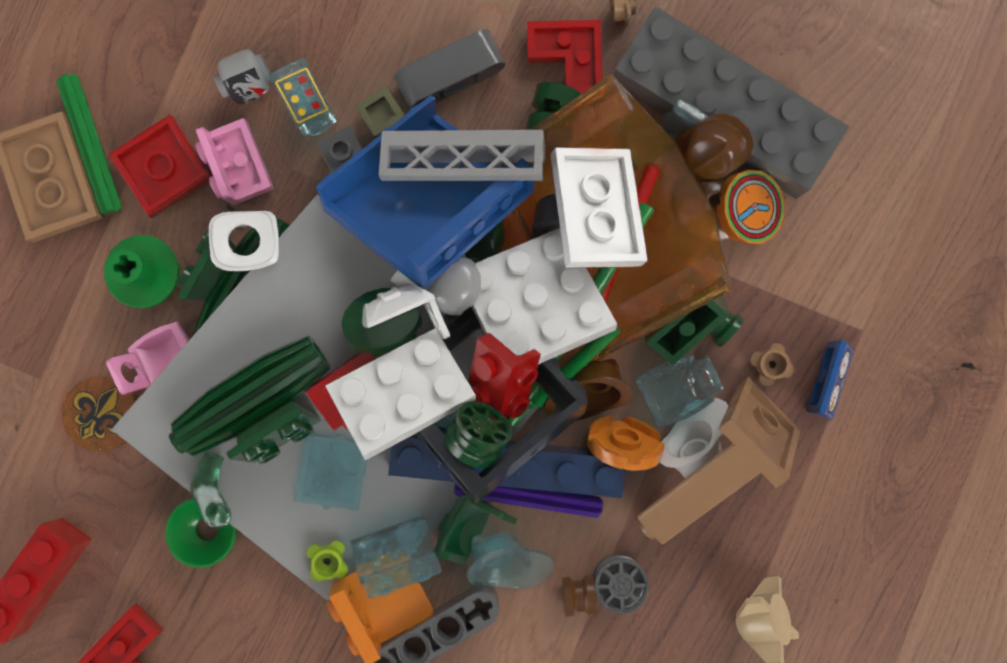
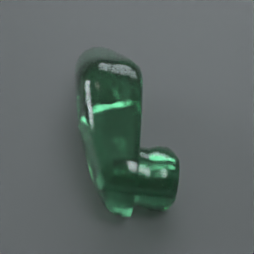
[190,451,232,528]

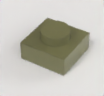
[355,86,405,139]

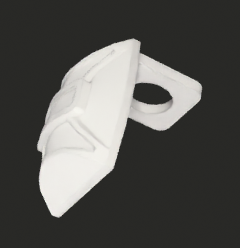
[362,283,450,339]

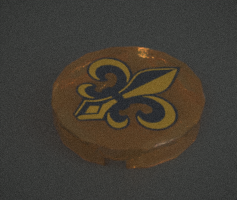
[62,377,138,451]

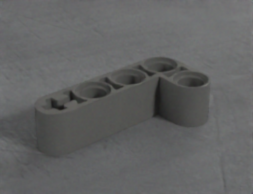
[381,584,499,663]

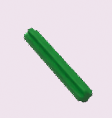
[56,74,122,215]

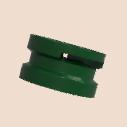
[445,401,512,468]

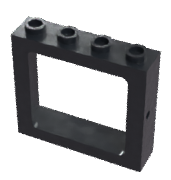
[415,307,588,505]

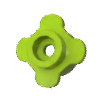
[306,540,348,582]

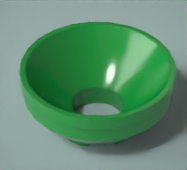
[165,497,238,568]

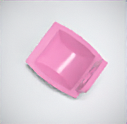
[106,322,190,395]

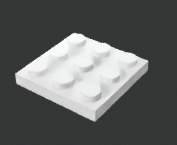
[471,228,617,364]

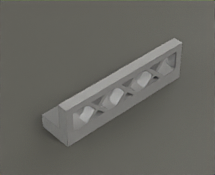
[379,130,546,181]

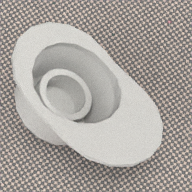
[659,398,728,479]

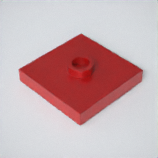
[107,114,213,218]

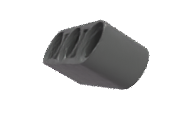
[394,29,506,109]

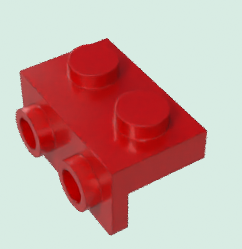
[468,333,541,421]

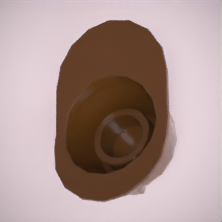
[671,113,754,182]
[544,359,634,421]

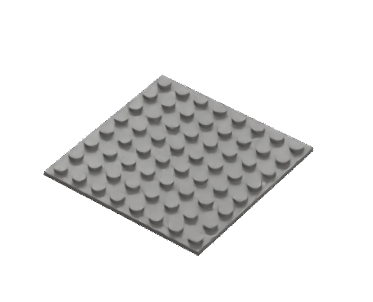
[111,194,538,601]

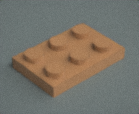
[0,111,103,243]

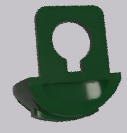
[435,495,518,565]

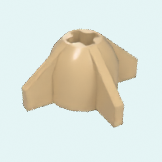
[736,576,799,663]

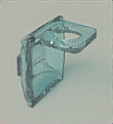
[635,355,724,428]

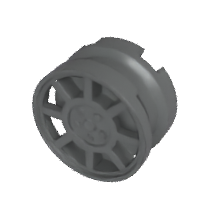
[593,554,649,614]

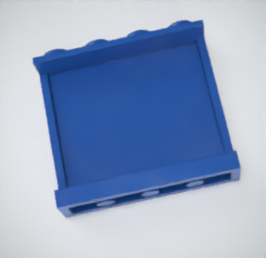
[316,95,534,290]

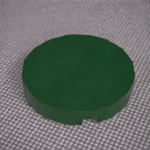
[341,288,422,357]

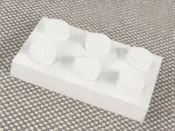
[550,148,647,268]
[326,328,476,461]

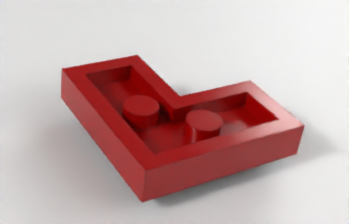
[527,19,603,97]
[78,604,164,663]

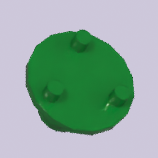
[104,235,180,308]

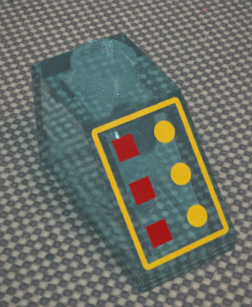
[269,58,337,136]

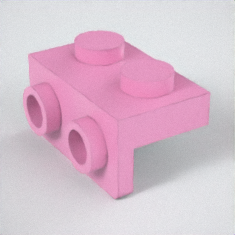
[195,118,274,206]

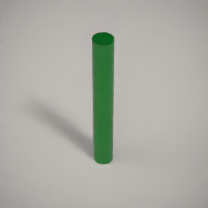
[534,327,620,408]

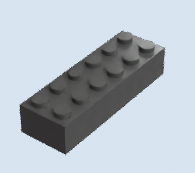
[610,6,850,199]

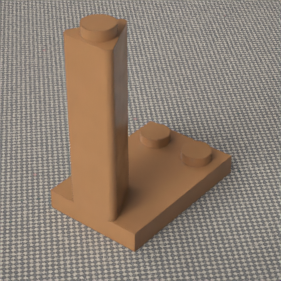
[637,377,800,544]

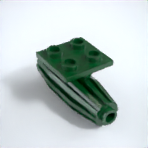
[175,217,290,337]
[169,335,331,465]

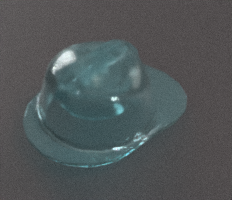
[466,532,554,588]

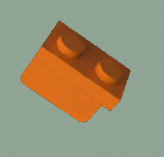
[327,548,433,663]

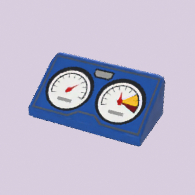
[806,340,854,420]

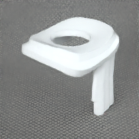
[209,211,279,271]

